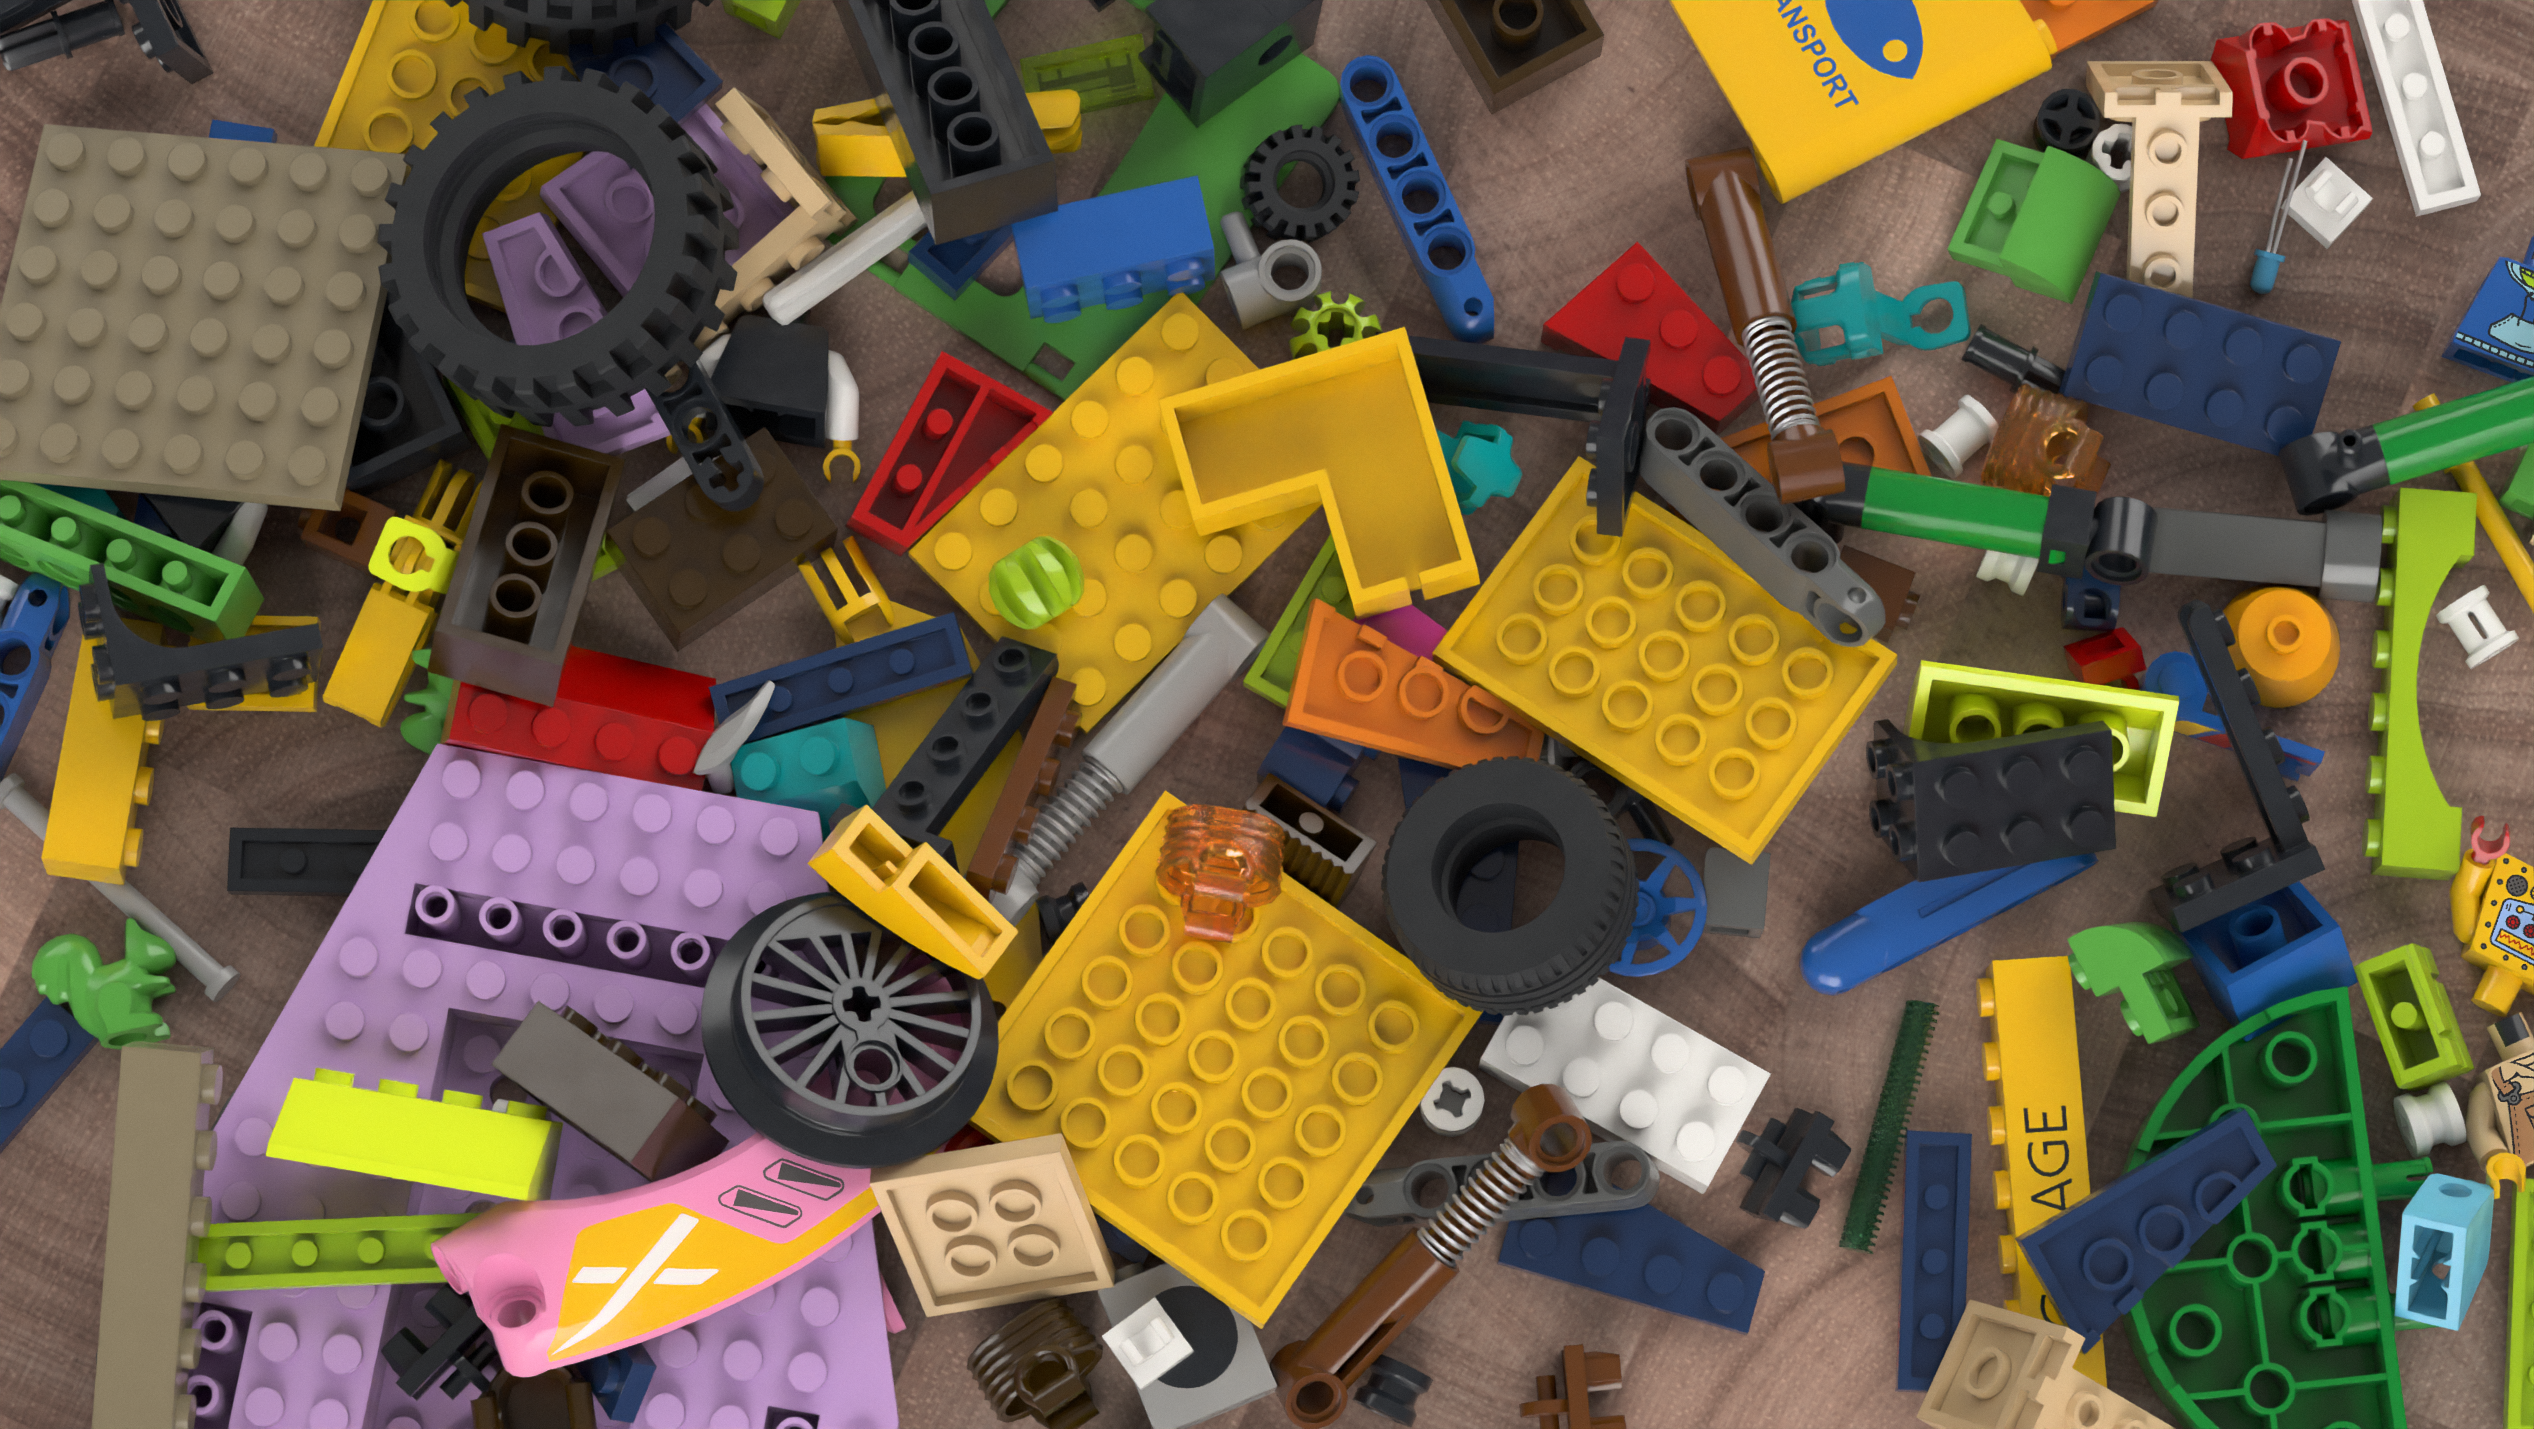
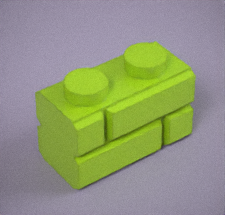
[2353,943,2475,1092]

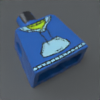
[2441,236,2534,383]

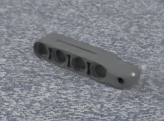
[1639,407,1886,647]
[1343,1141,1660,1227]

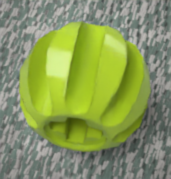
[1288,291,1382,360]
[989,536,1084,629]

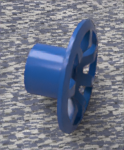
[1609,838,1708,977]

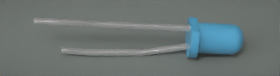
[2250,140,2308,294]

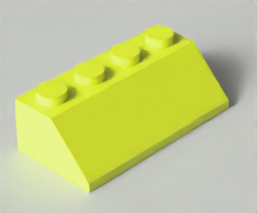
[1903,660,2179,817]
[266,1068,563,1201]

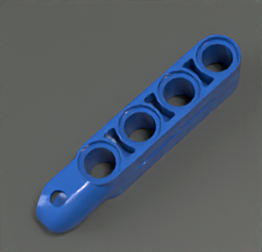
[1339,55,1494,344]
[0,572,70,782]
[1799,853,2099,996]

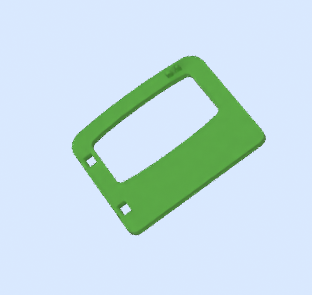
[824,0,1340,402]

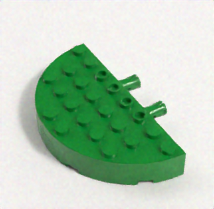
[2120,986,2439,1429]

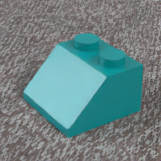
[730,718,886,843]

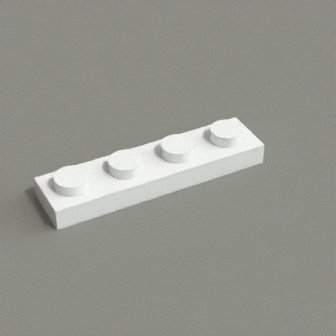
[2352,0,2481,217]

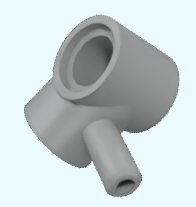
[1220,211,1322,330]

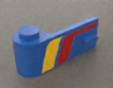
[2138,651,2325,781]

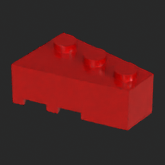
[1541,241,1760,435]
[845,351,1054,557]

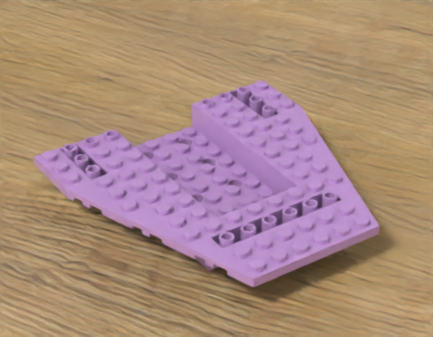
[187,744,900,1429]

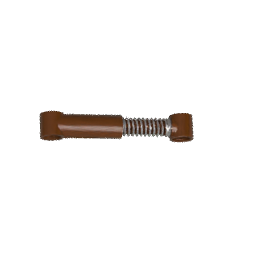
[1685,146,1845,505]
[1270,1084,1592,1429]

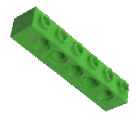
[0,480,264,643]

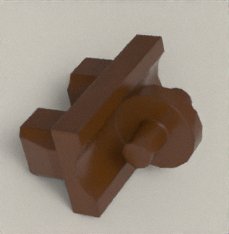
[1519,1344,1626,1429]

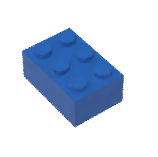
[1011,175,1215,323]

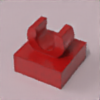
[2063,627,2147,690]

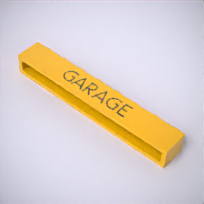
[1976,956,2107,1388]

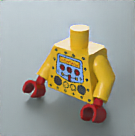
[2449,816,2534,1017]

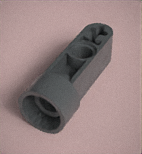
[2149,507,2382,603]

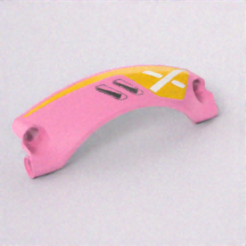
[431,953,968,1377]

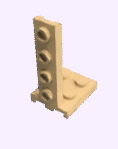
[2086,61,2233,298]
[665,88,858,385]
[1916,1299,2176,1429]

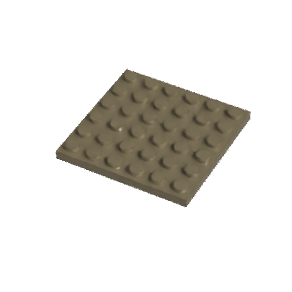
[0,124,412,511]

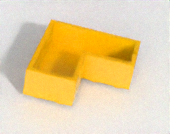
[1158,327,1480,620]

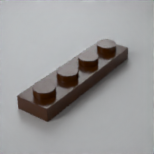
[966,676,1082,904]

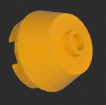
[2223,583,2341,708]

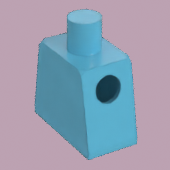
[2394,1173,2495,1331]

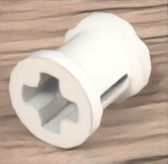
[2085,124,2132,193]
[1918,395,2003,478]
[2436,585,2519,669]

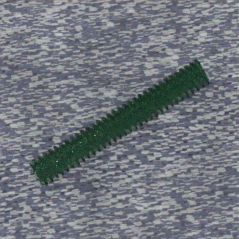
[1839,1000,1940,1254]

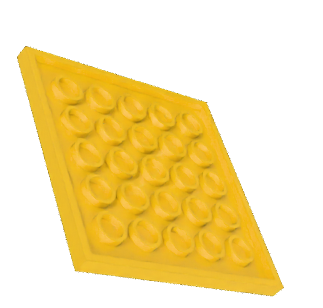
[968,790,1483,1329]

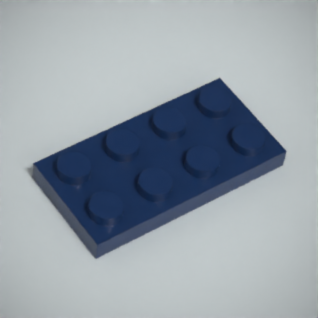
[2059,271,2341,456]

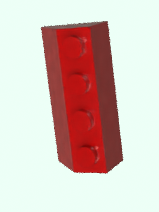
[440,646,716,791]

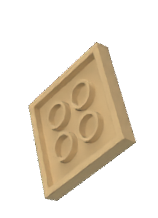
[870,1133,1115,1317]

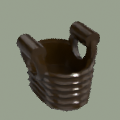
[967,1297,1103,1429]
[470,1366,597,1429]

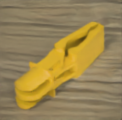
[812,89,1083,177]
[323,458,483,728]

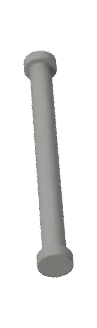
[0,773,241,1002]

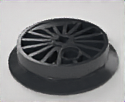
[701,892,999,1169]

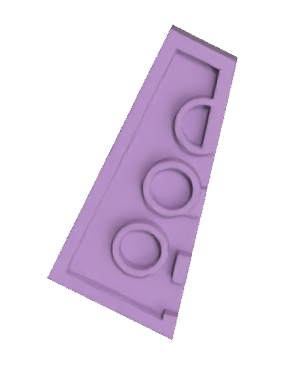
[482,212,671,456]

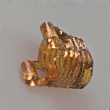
[1980,383,2111,498]
[1155,804,1286,943]

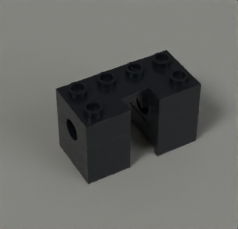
[1088,0,1323,128]

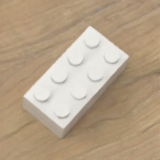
[1478,977,1771,1194]

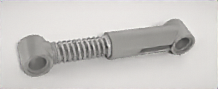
[963,593,1271,927]

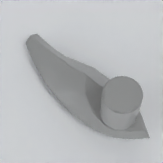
[693,680,775,794]

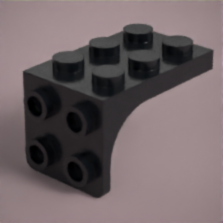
[78,563,323,721]
[1866,719,2116,882]

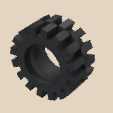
[1240,125,1360,243]

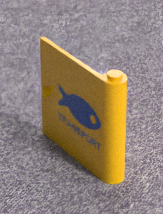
[1668,0,2057,204]

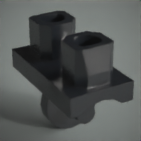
[1736,1108,1851,1229]
[381,1283,499,1401]

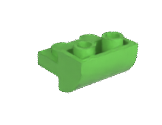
[1947,139,2121,304]
[2067,921,2201,1044]

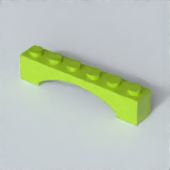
[2362,487,2477,881]

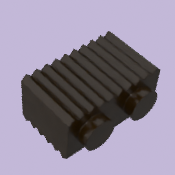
[1230,773,1378,909]

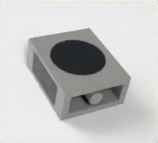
[1097,1262,1277,1429]

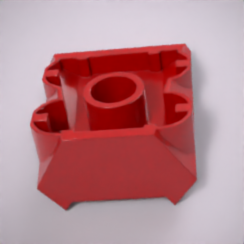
[2210,18,2373,159]

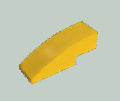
[807,804,1019,980]

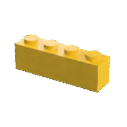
[41,618,176,885]

